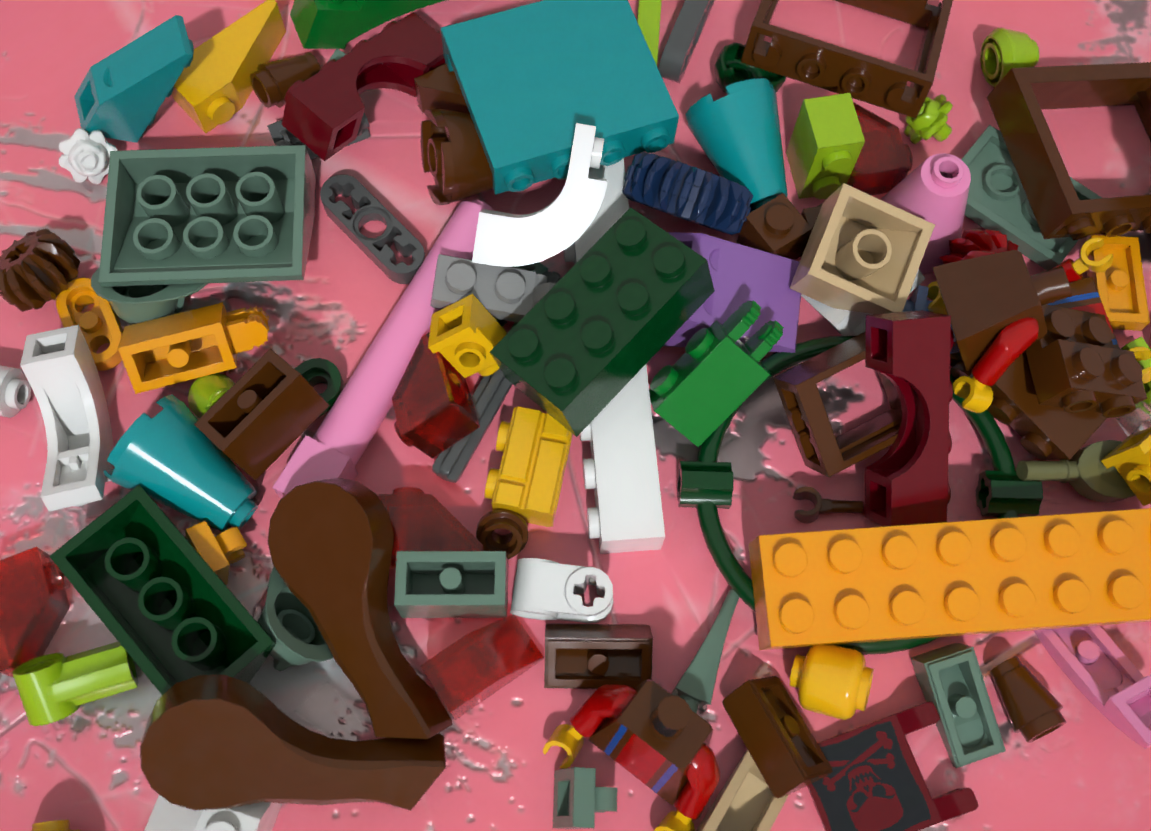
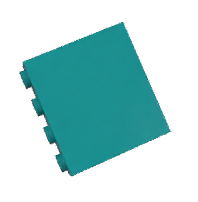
[441,0,679,195]

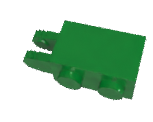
[649,300,784,447]

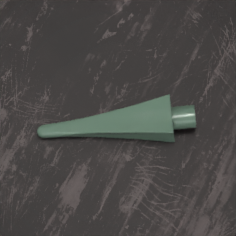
[671,589,739,714]

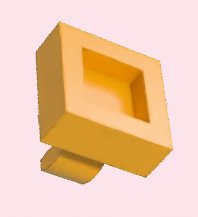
[185,520,247,585]

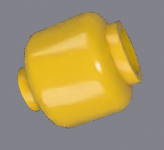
[790,644,874,720]

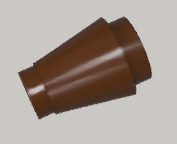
[250,52,321,108]
[989,657,1066,743]

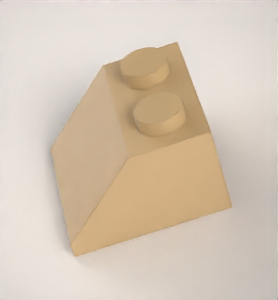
[790,183,935,314]

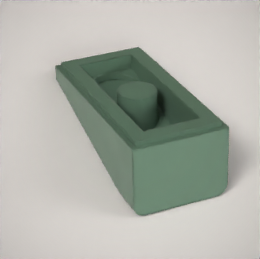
[911,643,1006,768]

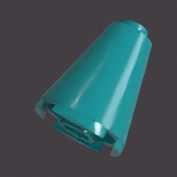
[685,78,787,212]
[103,394,258,532]

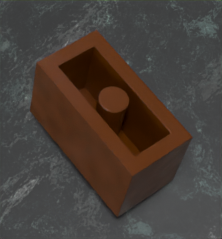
[194,348,330,481]

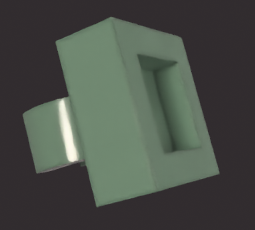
[553,767,617,829]

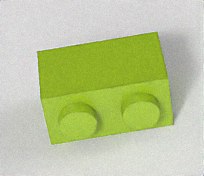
[786,93,865,199]

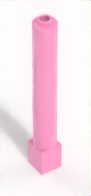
[272,200,495,499]

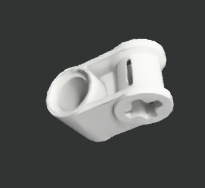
[510,558,613,624]

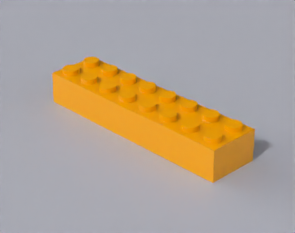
[748,508,1151,650]

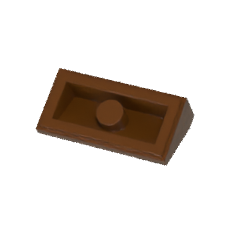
[544,624,653,689]
[722,676,833,798]

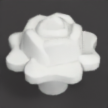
[59,128,118,184]

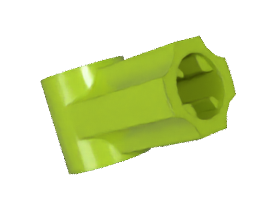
[12,642,138,726]

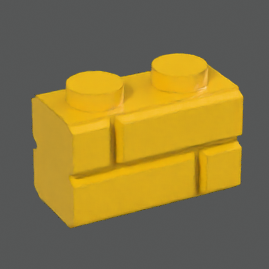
[484,406,573,527]

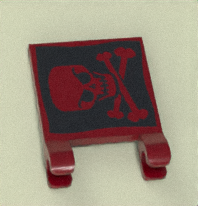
[807,702,978,831]

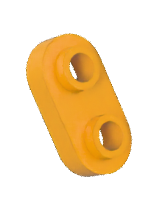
[56,278,123,371]

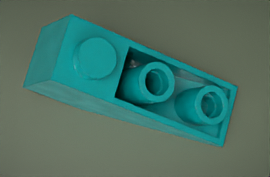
[74,15,194,143]

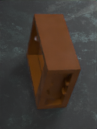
[773,331,902,477]

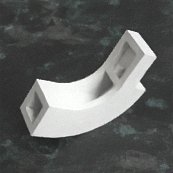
[472,123,608,267]
[20,325,115,512]

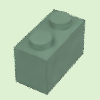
[394,551,508,618]

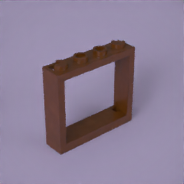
[741,0,953,118]
[987,62,1151,241]

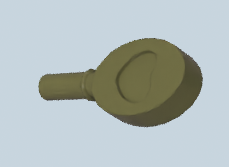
[1016,440,1135,503]

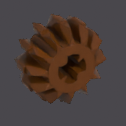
[0,229,81,312]

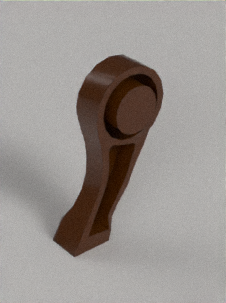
[268,478,453,739]
[140,675,446,811]

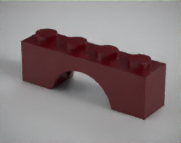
[281,12,446,161]
[865,310,954,527]

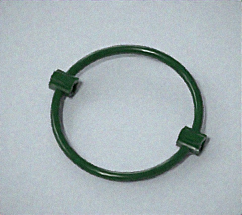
[677,336,1043,655]

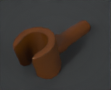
[793,486,864,523]

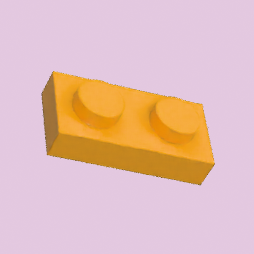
[1087,235,1150,331]

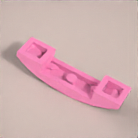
[1034,625,1151,749]

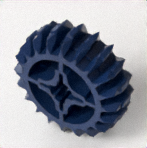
[622,152,753,235]

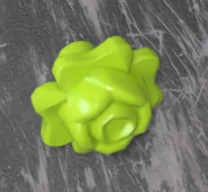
[904,94,953,144]

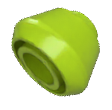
[980,28,1039,87]

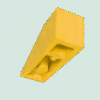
[171,0,286,133]

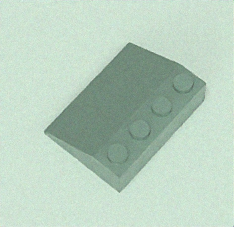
[98,145,316,287]

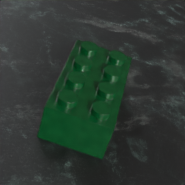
[490,208,715,437]

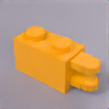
[118,302,269,394]

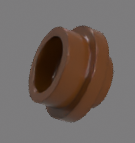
[476,509,528,559]

